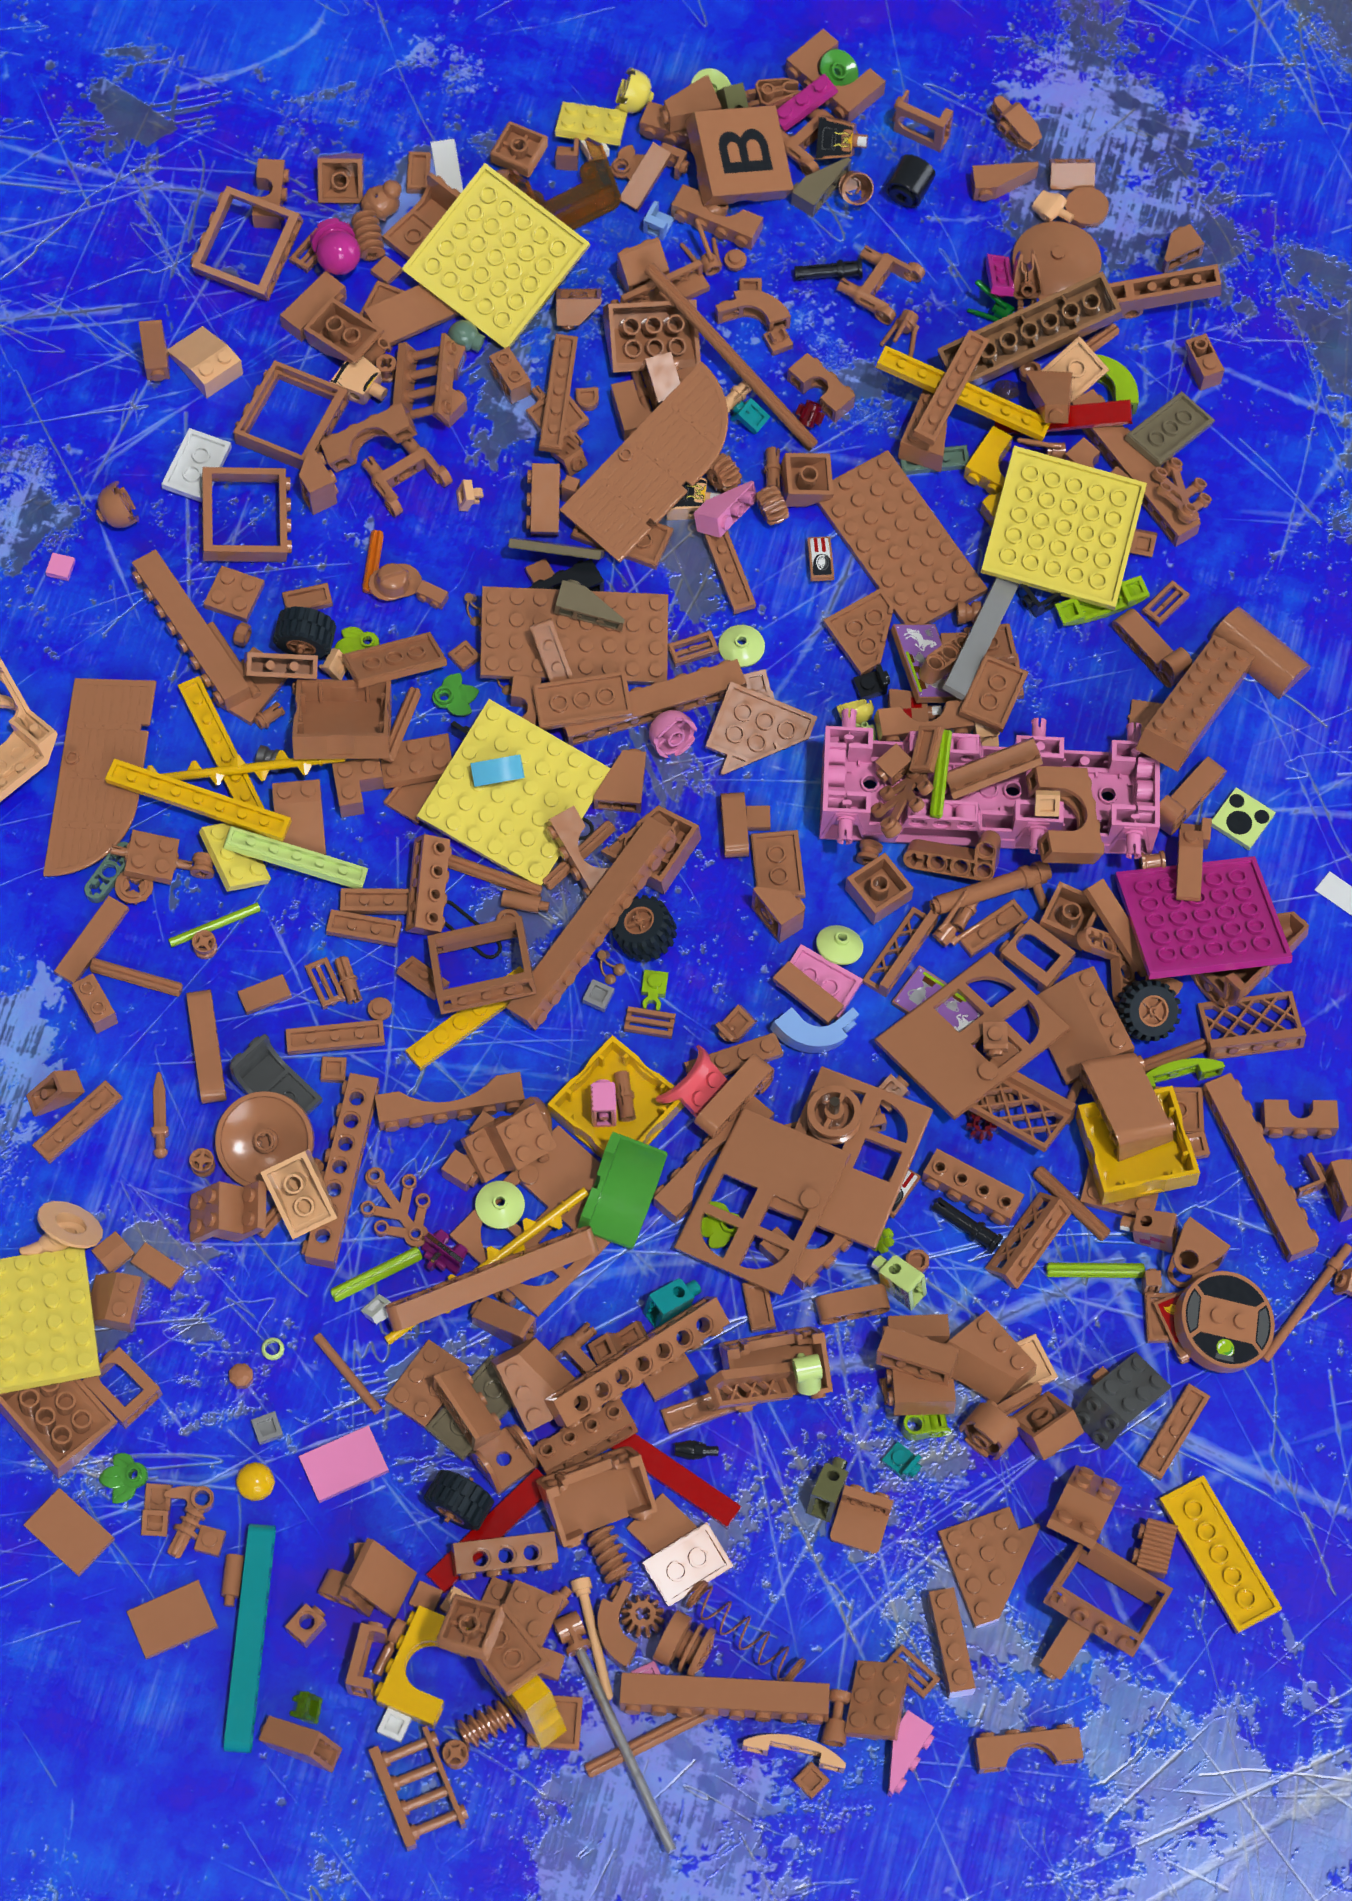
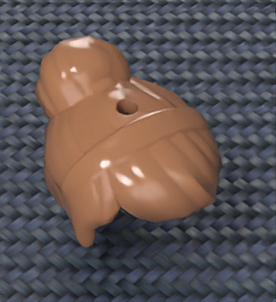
[360,180,402,222]

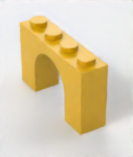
[963,426,1013,495]
[374,1605,469,1729]

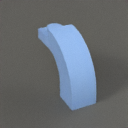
[770,1007,859,1053]

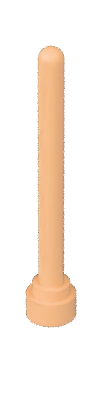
[570,1577,613,1701]

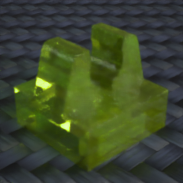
[290,1691,323,1724]

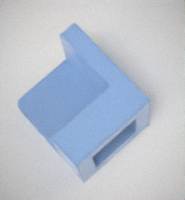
[643,201,674,240]

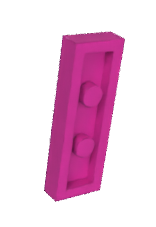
[776,73,838,132]
[985,254,1015,297]

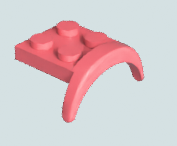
[656,1045,728,1118]

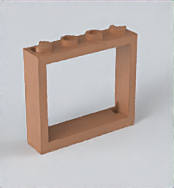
[191,186,304,301]
[233,360,349,470]
[202,467,292,562]
[427,915,537,1015]
[1043,1542,1173,1657]

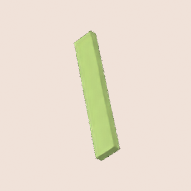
[223,826,368,888]

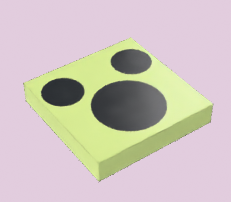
[1211,787,1276,851]

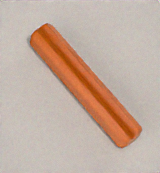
[363,530,384,594]

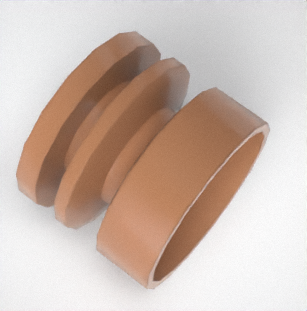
[653,1610,717,1676]

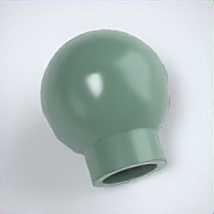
[448,320,486,353]

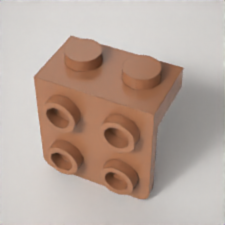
[830,1484,894,1554]

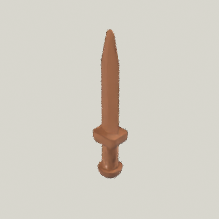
[151,1072,169,1159]

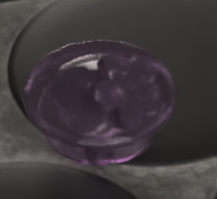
[992,380,1020,401]

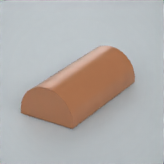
[1210,606,1311,699]

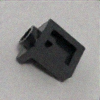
[853,664,890,700]

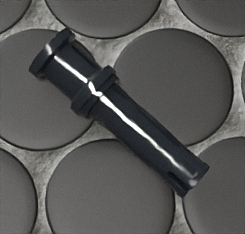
[794,258,863,281]
[931,1197,1003,1254]

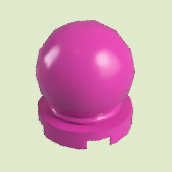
[310,218,361,275]

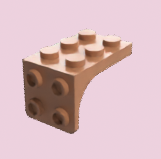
[382,172,461,260]

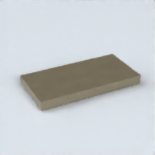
[1125,391,1215,467]
[508,537,605,560]
[425,1354,512,1462]

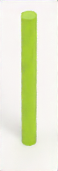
[168,902,261,947]

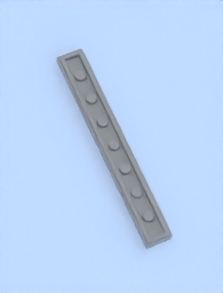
[942,577,1019,700]

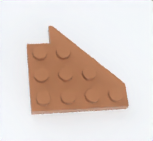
[704,681,817,776]
[938,1506,1040,1629]

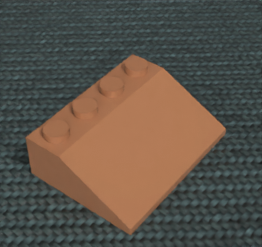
[603,300,701,373]
[1026,966,1135,1085]
[0,1379,118,1479]

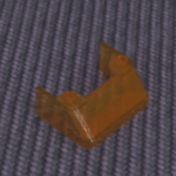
[512,137,621,230]

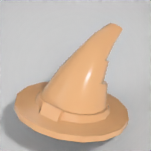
[19,1201,103,1255]

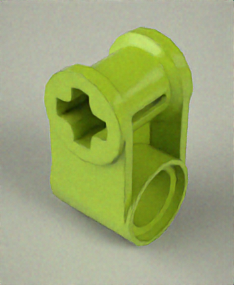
[901,1414,952,1441]

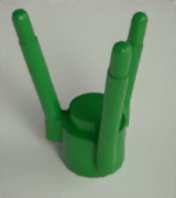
[967,279,1015,322]

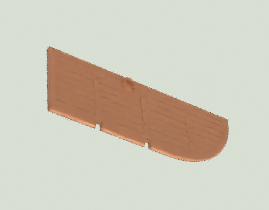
[559,361,728,563]
[43,678,157,877]

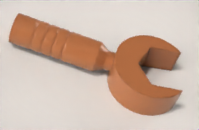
[372,1618,408,1676]

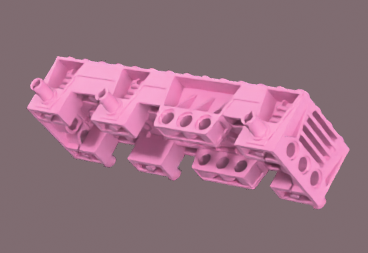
[819,708,1160,859]

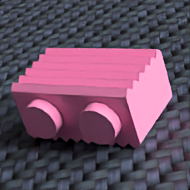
[591,1079,616,1127]

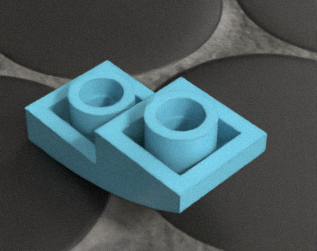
[470,754,525,787]

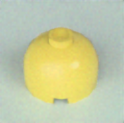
[615,67,654,113]

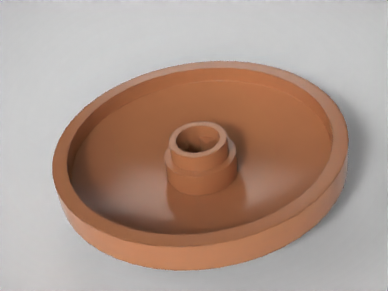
[1012,221,1101,295]
[215,1091,315,1190]

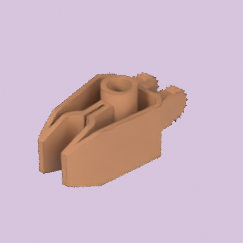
[745,78,801,109]
[990,95,1042,151]
[1012,249,1043,311]

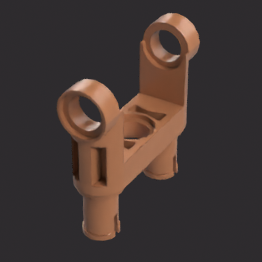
[781,108,858,176]
[837,245,926,325]
[361,437,453,517]
[549,1322,622,1408]

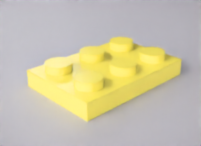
[555,102,628,146]
[199,823,271,892]

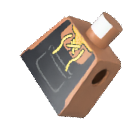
[816,115,868,159]

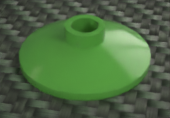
[820,49,859,86]

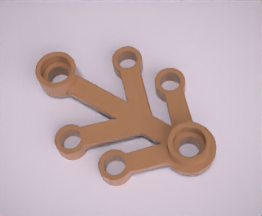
[1152,457,1212,524]
[871,770,934,838]
[360,1167,431,1247]

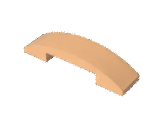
[742,1734,846,1773]

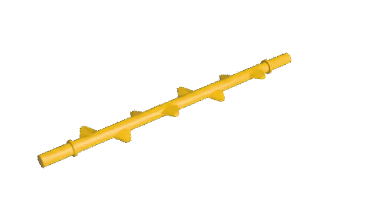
[147,750,346,786]
[384,1187,589,1345]

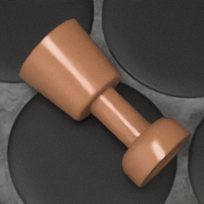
[821,1689,852,1747]

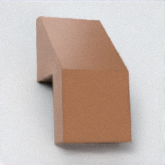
[588,1321,647,1365]

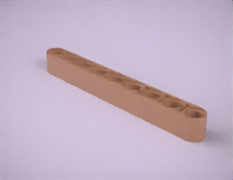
[385,1226,599,1331]

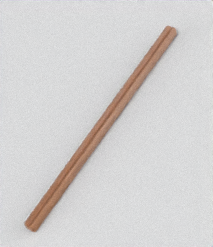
[644,263,818,450]

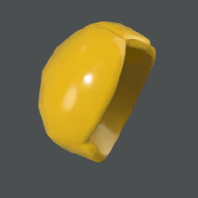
[236,1462,275,1501]

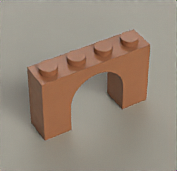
[786,29,886,122]
[611,366,696,441]
[1026,766,1104,864]
[759,1227,854,1290]
[882,1314,956,1416]

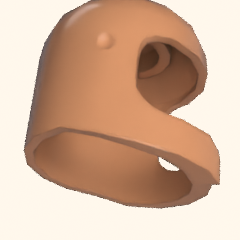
[838,171,874,205]

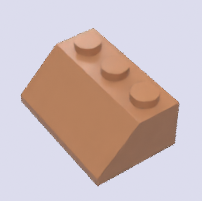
[433,1366,502,1450]

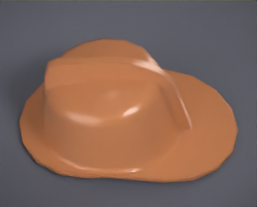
[368,563,422,601]

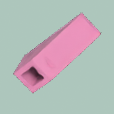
[694,481,756,538]
[888,1710,935,1797]

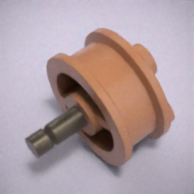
[807,1085,862,1145]

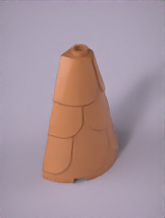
[1191,911,1309,1006]

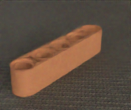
[186,989,227,1104]

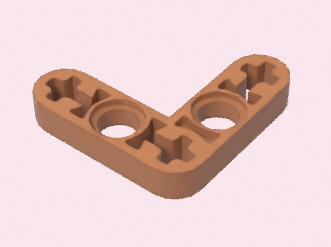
[1077,927,1135,1002]

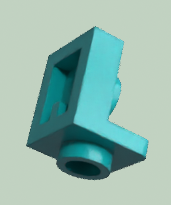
[730,398,770,434]
[881,1441,922,1482]

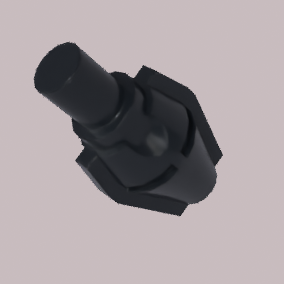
[673,1440,719,1460]

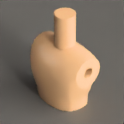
[1032,190,1074,223]

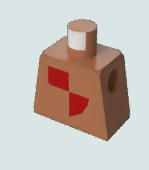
[887,689,942,722]
[1120,1208,1179,1253]

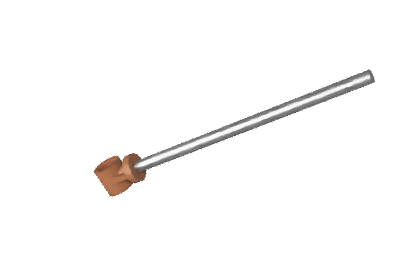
[553,1611,677,1854]

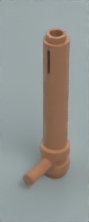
[929,861,1052,915]

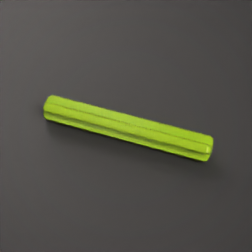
[930,729,952,819]
[330,1247,422,1302]
[1046,1262,1145,1278]

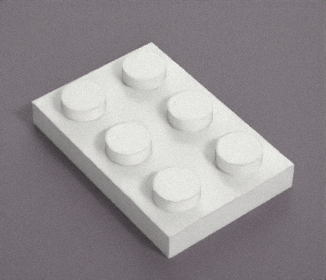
[162,428,232,502]

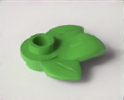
[433,673,479,716]
[99,1453,148,1504]

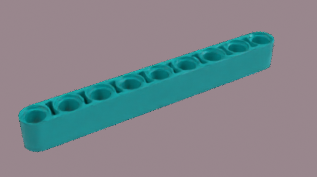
[224,1524,276,1753]

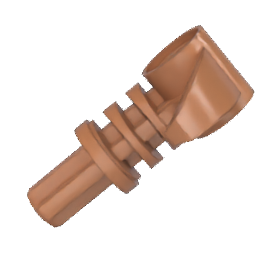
[164,1486,214,1559]

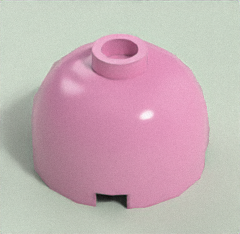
[649,710,697,758]

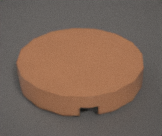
[1065,187,1109,228]

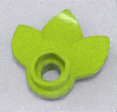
[334,627,379,654]
[702,1201,741,1249]

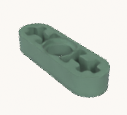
[84,842,128,903]

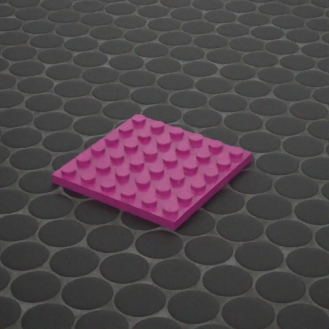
[1115,856,1293,980]

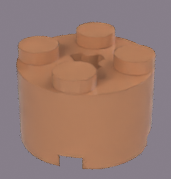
[959,1400,1020,1460]

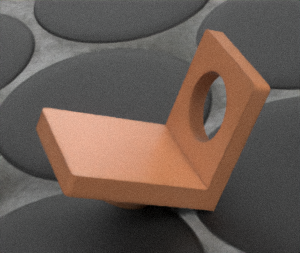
[1296,1152,1327,1199]

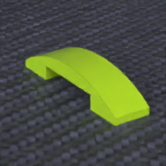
[1055,575,1150,626]
[1146,1058,1225,1089]

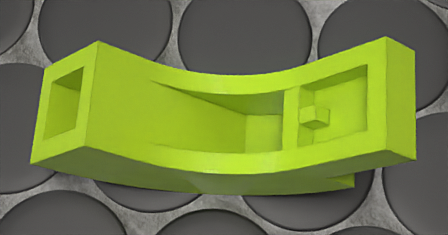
[1096,354,1139,414]

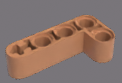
[1112,608,1192,688]
[1160,756,1227,836]
[903,830,1001,881]
[694,1054,775,1139]

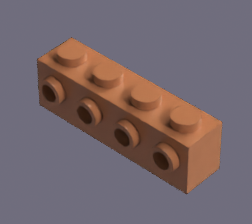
[405,834,452,936]
[921,1148,1024,1227]
[533,1398,638,1475]

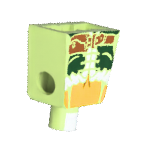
[871,1255,927,1311]

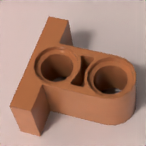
[318,1569,374,1617]

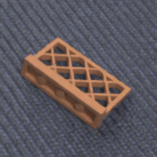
[1197,991,1307,1060]
[968,1059,1077,1153]

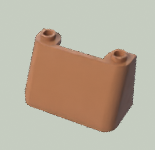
[1079,1052,1176,1162]
[719,1326,833,1412]
[536,1446,658,1548]

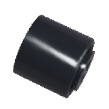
[885,155,936,208]

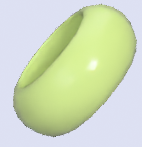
[261,1337,285,1360]

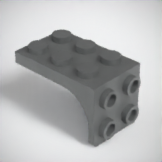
[230,1034,323,1115]
[1074,1352,1172,1450]

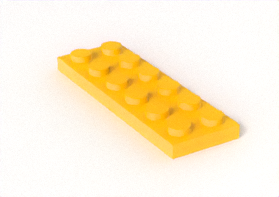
[1159,1475,1282,1634]

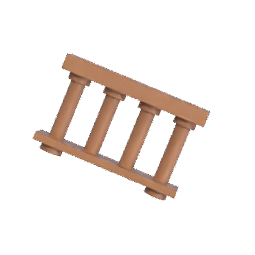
[393,333,457,424]
[368,1726,469,1852]

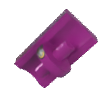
[421,1229,468,1275]

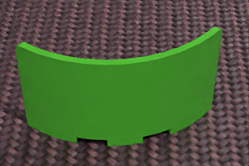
[577,1131,668,1249]

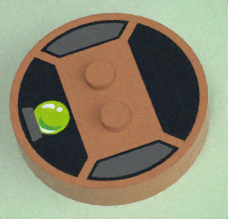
[1174,1271,1275,1373]

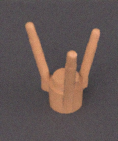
[680,218,723,276]
[880,310,920,358]
[1017,438,1066,459]
[932,890,983,947]

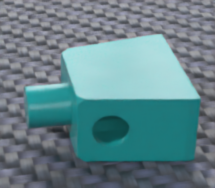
[643,1278,702,1329]

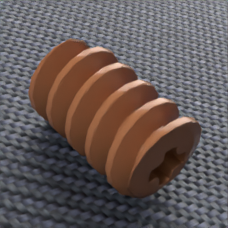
[351,210,385,261]
[587,1525,633,1584]
[458,1700,516,1752]

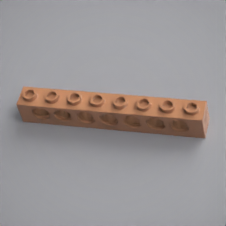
[302,1073,380,1269]
[544,1296,730,1428]

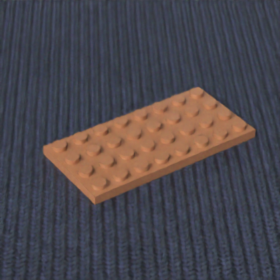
[816,450,988,624]
[480,586,668,685]

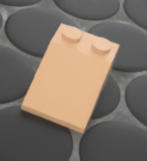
[168,326,243,398]
[260,1149,338,1240]

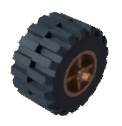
[273,606,336,659]
[611,895,677,962]
[1114,980,1181,1041]
[424,1470,494,1530]

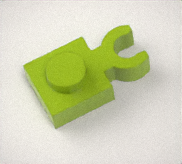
[641,970,669,1011]

